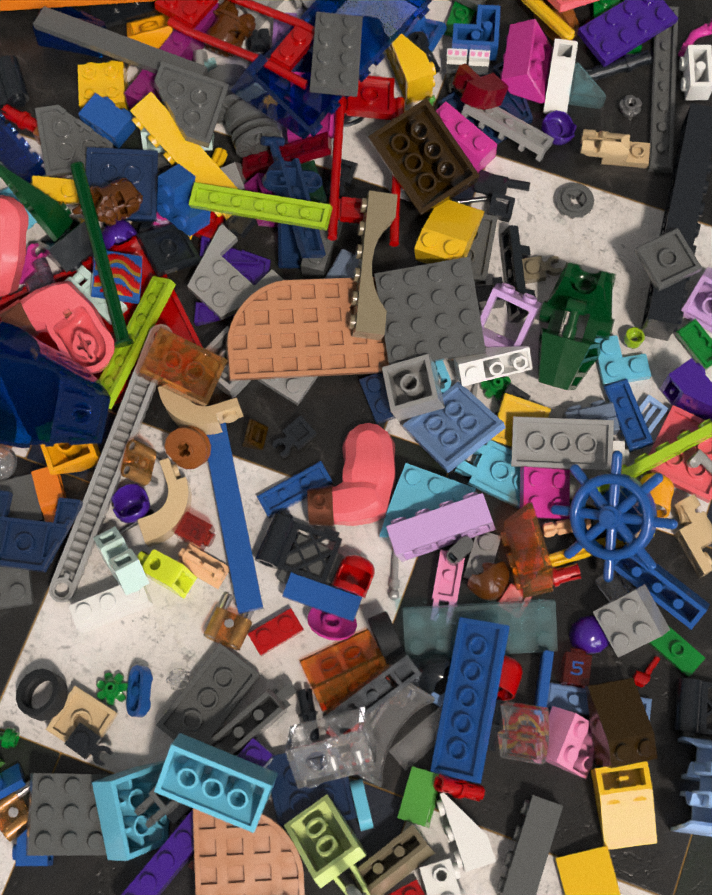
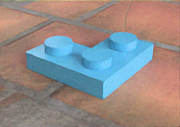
[595,335,651,387]

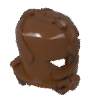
[205,0,256,58]
[72,178,143,226]

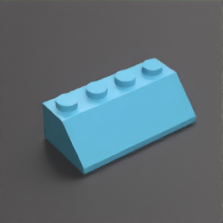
[154,733,278,833]

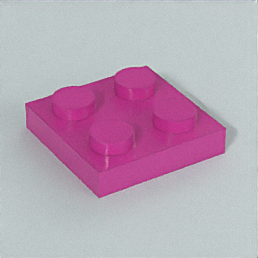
[519,467,570,520]

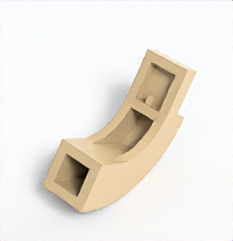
[157,380,244,435]
[137,458,192,547]

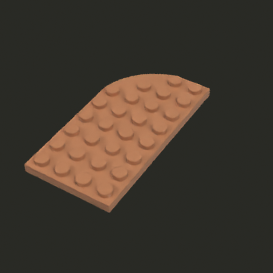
[226,277,389,381]
[193,808,304,895]

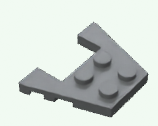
[187,224,284,320]

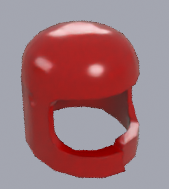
[332,554,375,598]
[497,655,523,701]

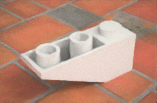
[543,39,578,114]
[453,346,533,386]
[436,793,496,872]

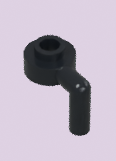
[407,31,440,73]

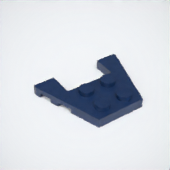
[438,61,533,145]
[0,491,83,572]

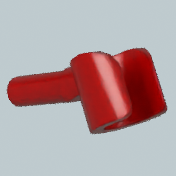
[633,656,660,687]

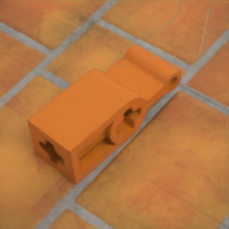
[31,467,73,528]

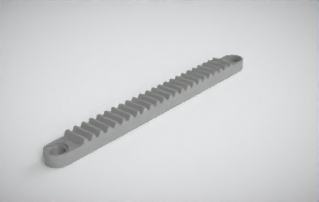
[49,324,174,603]

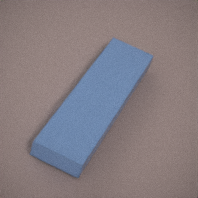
[546,683,652,721]

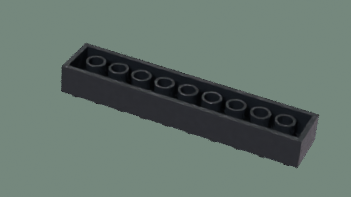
[641,103,712,341]

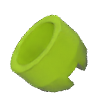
[624,327,645,349]

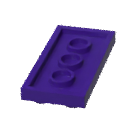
[577,0,678,67]

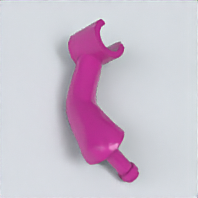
[678,21,712,57]

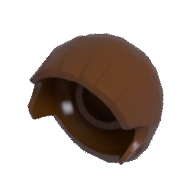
[467,561,509,601]

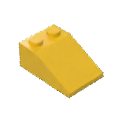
[384,22,436,105]
[414,200,484,264]

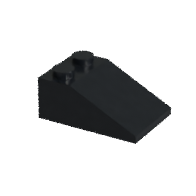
[36,215,93,273]

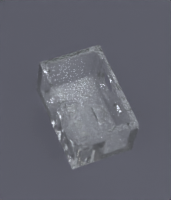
[285,707,377,789]

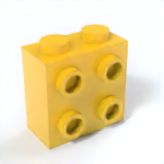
[78,61,129,111]

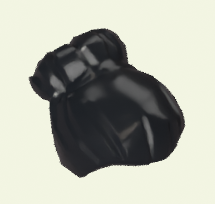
[407,654,452,696]

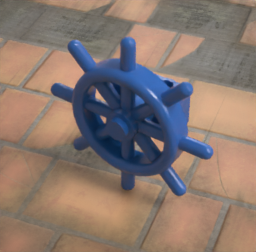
[550,451,678,582]

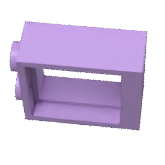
[480,283,542,347]

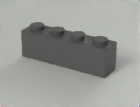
[496,795,563,895]

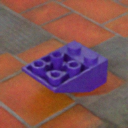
[659,358,712,420]

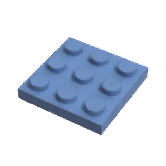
[403,381,505,473]

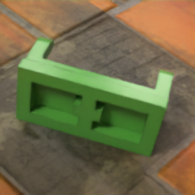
[397,767,439,828]

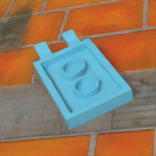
[454,440,521,509]

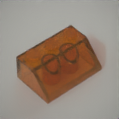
[136,327,228,406]
[500,502,553,598]
[299,628,390,711]

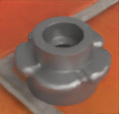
[619,95,642,117]

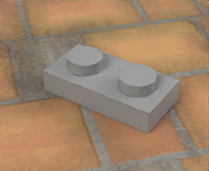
[463,533,501,579]

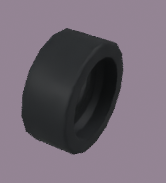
[368,611,404,663]
[16,668,68,721]

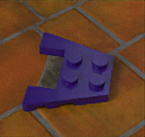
[194,237,271,326]

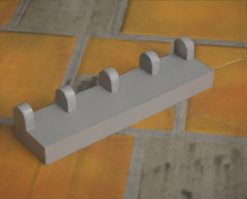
[461,104,554,162]

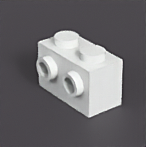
[679,45,712,100]
[419,858,466,895]

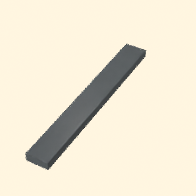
[33,6,208,76]
[648,6,679,173]

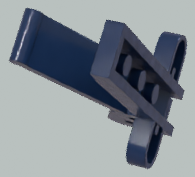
[260,136,326,269]

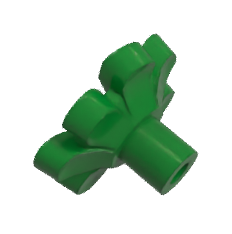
[480,377,511,401]
[96,672,128,706]

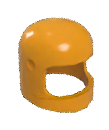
[639,473,674,518]

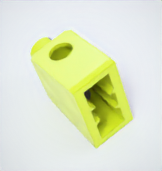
[137,549,197,599]

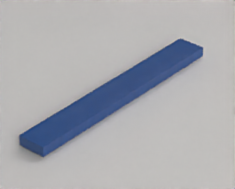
[207,423,264,614]

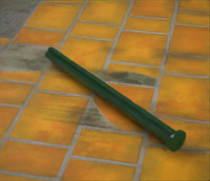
[70,162,134,348]

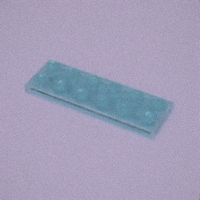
[403,599,558,659]

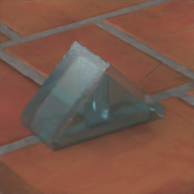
[568,62,606,109]

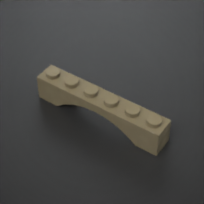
[348,190,398,340]

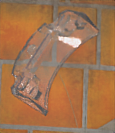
[346,682,436,787]

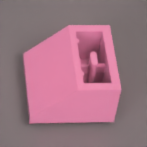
[535,706,595,779]

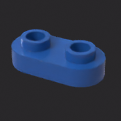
[126,665,153,718]

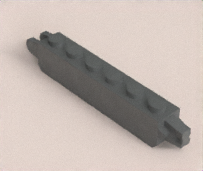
[134,683,296,829]

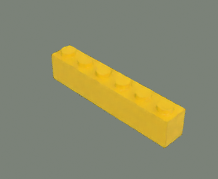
[130,92,238,220]

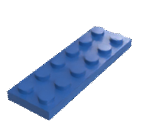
[430,617,510,783]

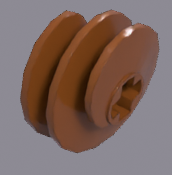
[165,425,211,469]

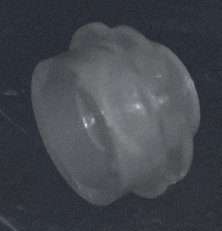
[166,668,191,690]

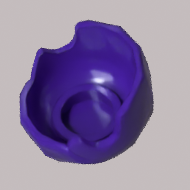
[541,110,577,146]
[102,219,138,250]
[112,484,150,523]
[569,615,609,654]

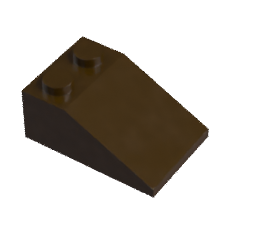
[585,677,657,768]

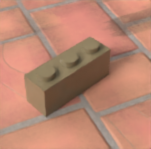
[349,824,435,895]

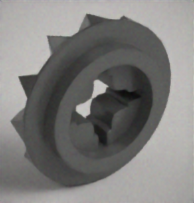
[556,183,594,219]

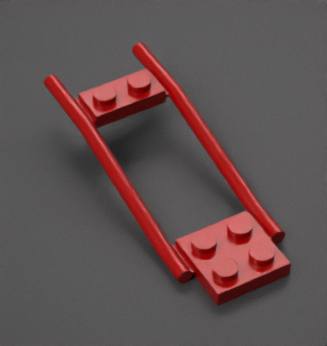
[155,0,315,89]
[327,74,405,247]

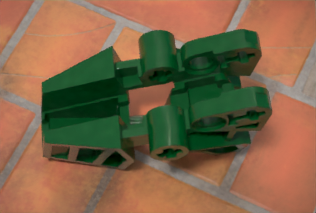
[538,262,617,390]

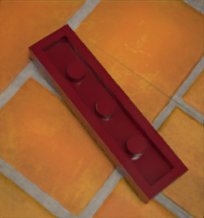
[242,131,332,180]

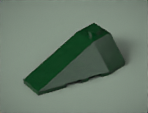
[0,164,73,242]

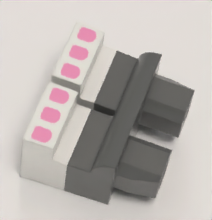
[446,48,490,94]

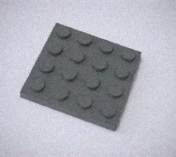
[374,257,486,365]

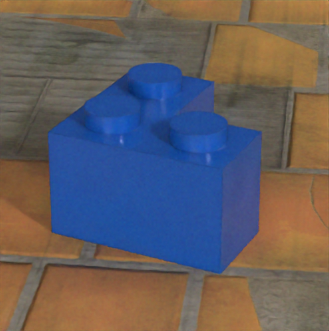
[452,5,501,61]
[78,93,136,149]
[157,164,211,236]

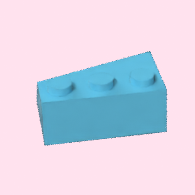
[379,463,476,538]
[92,760,169,861]

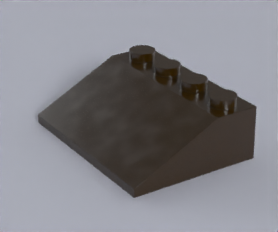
[368,98,480,215]

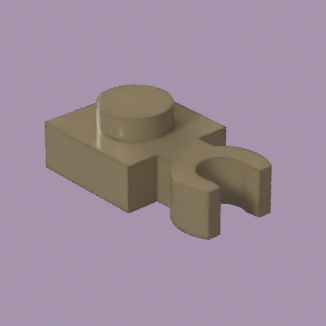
[522,256,562,284]

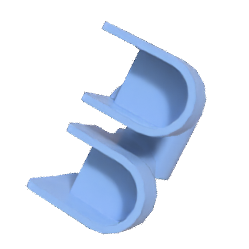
[670,737,712,837]

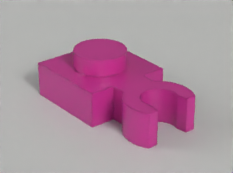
[19,243,47,285]

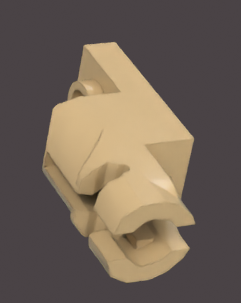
[580,129,650,168]
[673,494,712,578]

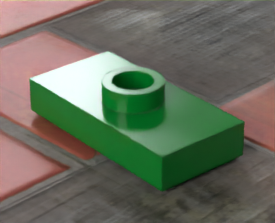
[444,1,476,38]
[675,318,712,371]
[648,627,705,678]

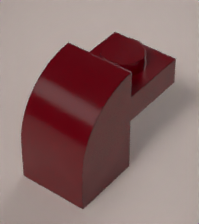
[452,63,509,110]

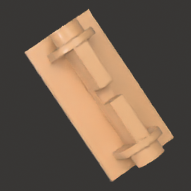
[178,544,230,589]

